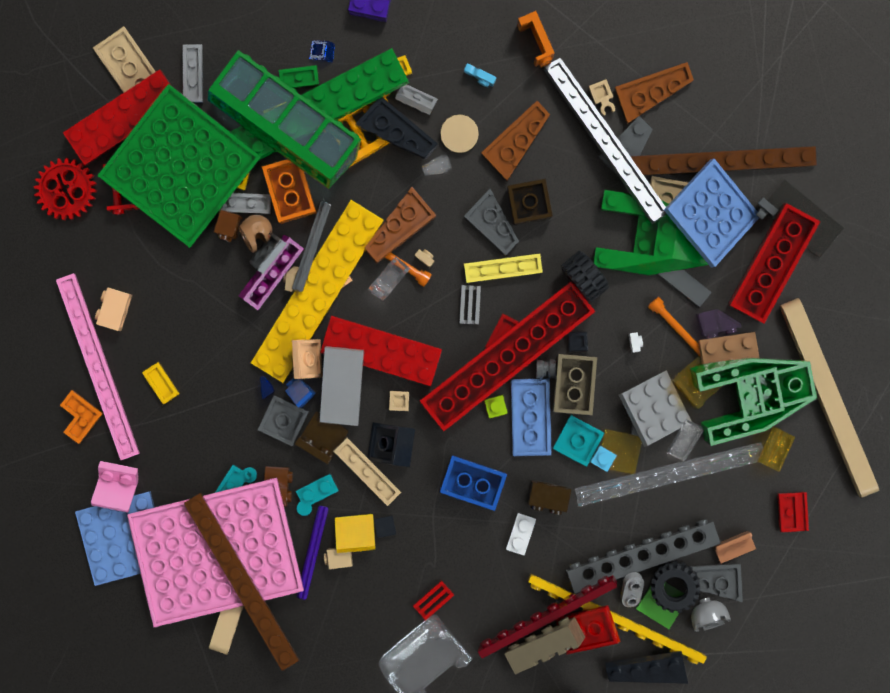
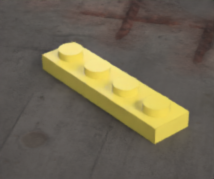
[464,254,543,283]

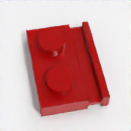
[778,492,809,532]

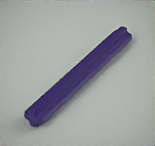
[297,506,328,600]

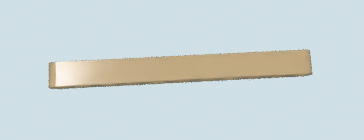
[780,298,879,498]

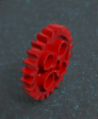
[34,158,97,220]

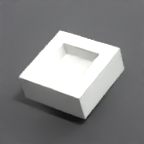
[628,332,643,353]

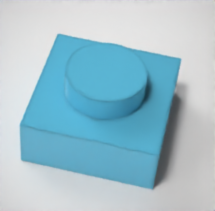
[590,446,617,472]

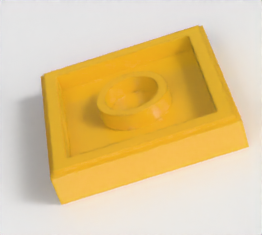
[335,514,376,553]

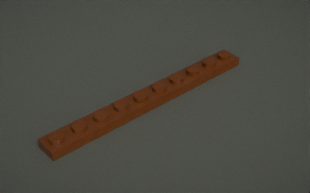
[630,146,817,175]
[184,493,299,671]

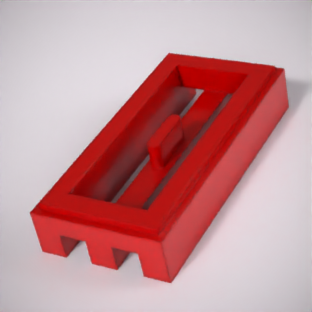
[413,580,454,621]

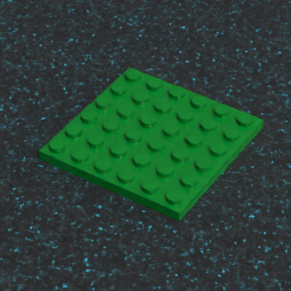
[97,84,261,248]

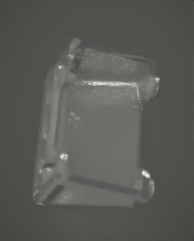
[379,615,473,693]

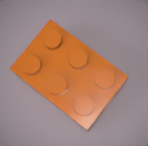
[262,159,317,224]

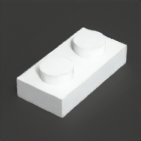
[506,513,536,555]

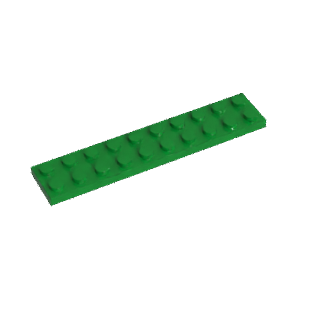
[231,48,409,161]

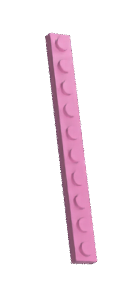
[56,273,140,460]

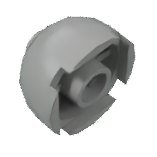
[691,598,731,632]

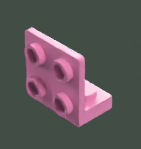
[91,461,138,512]

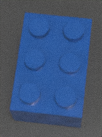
[440,455,507,511]

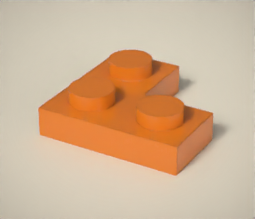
[60,390,103,444]

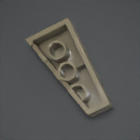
[504,617,585,674]

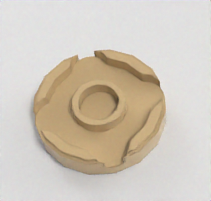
[441,114,479,153]

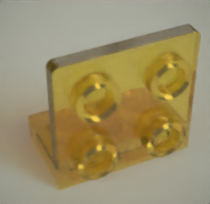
[671,356,724,409]

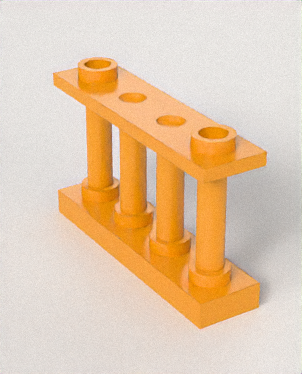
[323,93,390,167]

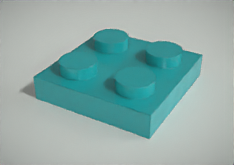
[552,415,605,467]

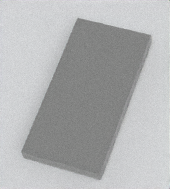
[320,346,364,426]

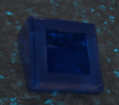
[309,40,335,62]
[260,376,275,400]

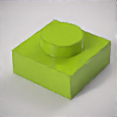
[484,395,508,418]

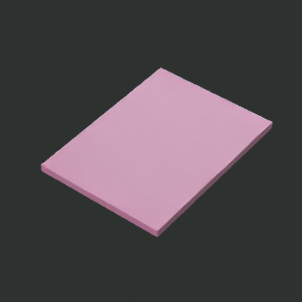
[127,478,304,627]

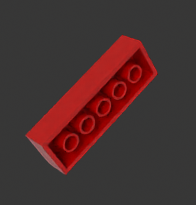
[63,69,172,165]
[728,203,821,324]
[320,316,442,386]

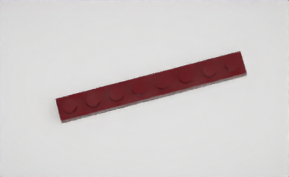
[478,575,617,658]

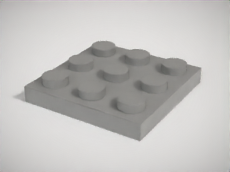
[619,370,692,447]

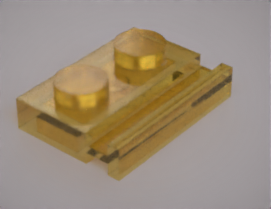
[758,427,795,472]

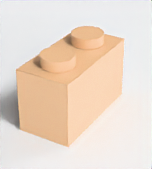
[95,287,132,331]

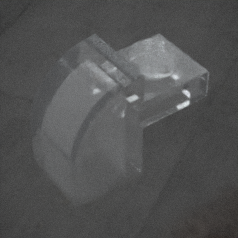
[368,257,410,301]

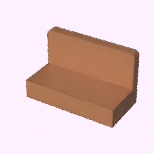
[713,531,756,563]

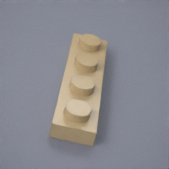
[333,438,401,506]

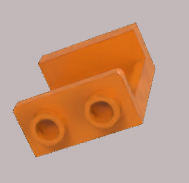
[517,11,555,68]

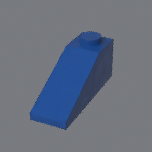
[285,378,316,408]

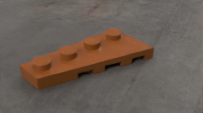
[615,62,694,124]
[481,101,550,181]
[365,187,436,264]

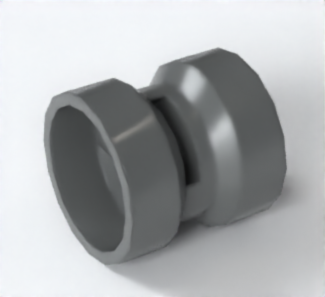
[536,360,556,379]

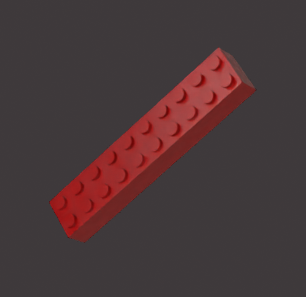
[420,281,596,431]

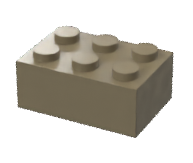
[553,354,597,415]

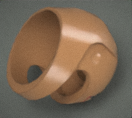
[239,215,272,253]

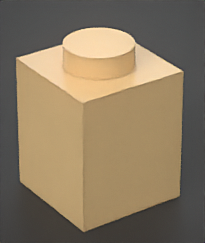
[324,548,353,569]

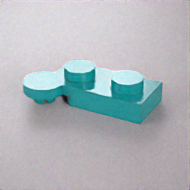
[215,464,257,493]
[296,474,339,516]

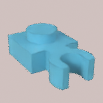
[464,63,496,87]

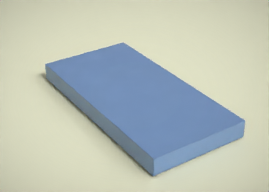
[511,379,551,456]

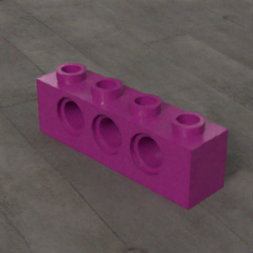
[238,235,304,310]

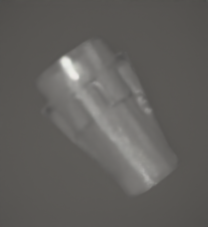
[422,154,452,176]

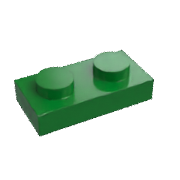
[279,65,319,88]

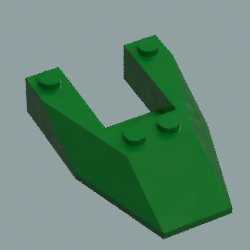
[593,190,709,275]
[690,358,817,446]

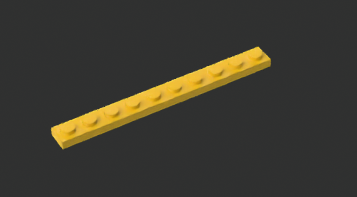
[528,574,707,664]

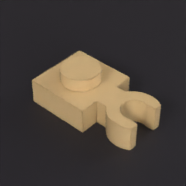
[588,79,615,116]

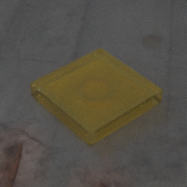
[597,429,642,474]

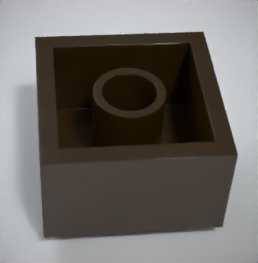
[507,178,553,225]
[527,480,571,515]

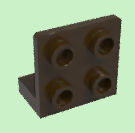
[295,411,348,464]

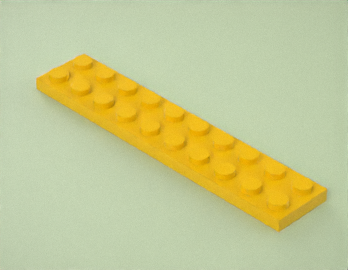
[251,200,384,383]

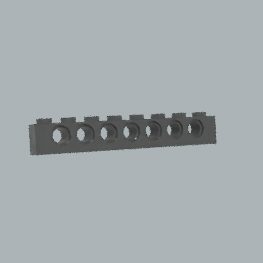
[566,519,721,593]

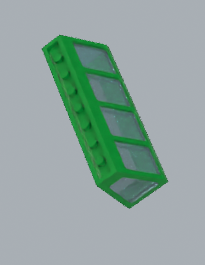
[207,50,361,189]

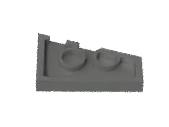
[599,116,653,177]
[464,189,519,256]
[683,563,743,602]

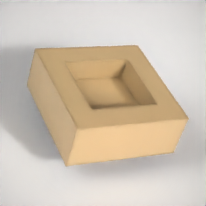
[415,249,435,268]
[283,266,299,292]
[389,391,409,411]

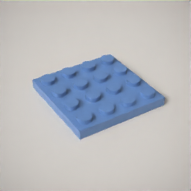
[664,159,759,268]
[75,491,155,586]

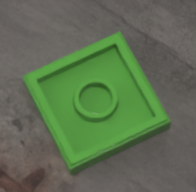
[636,582,684,629]

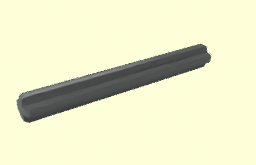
[292,201,331,292]

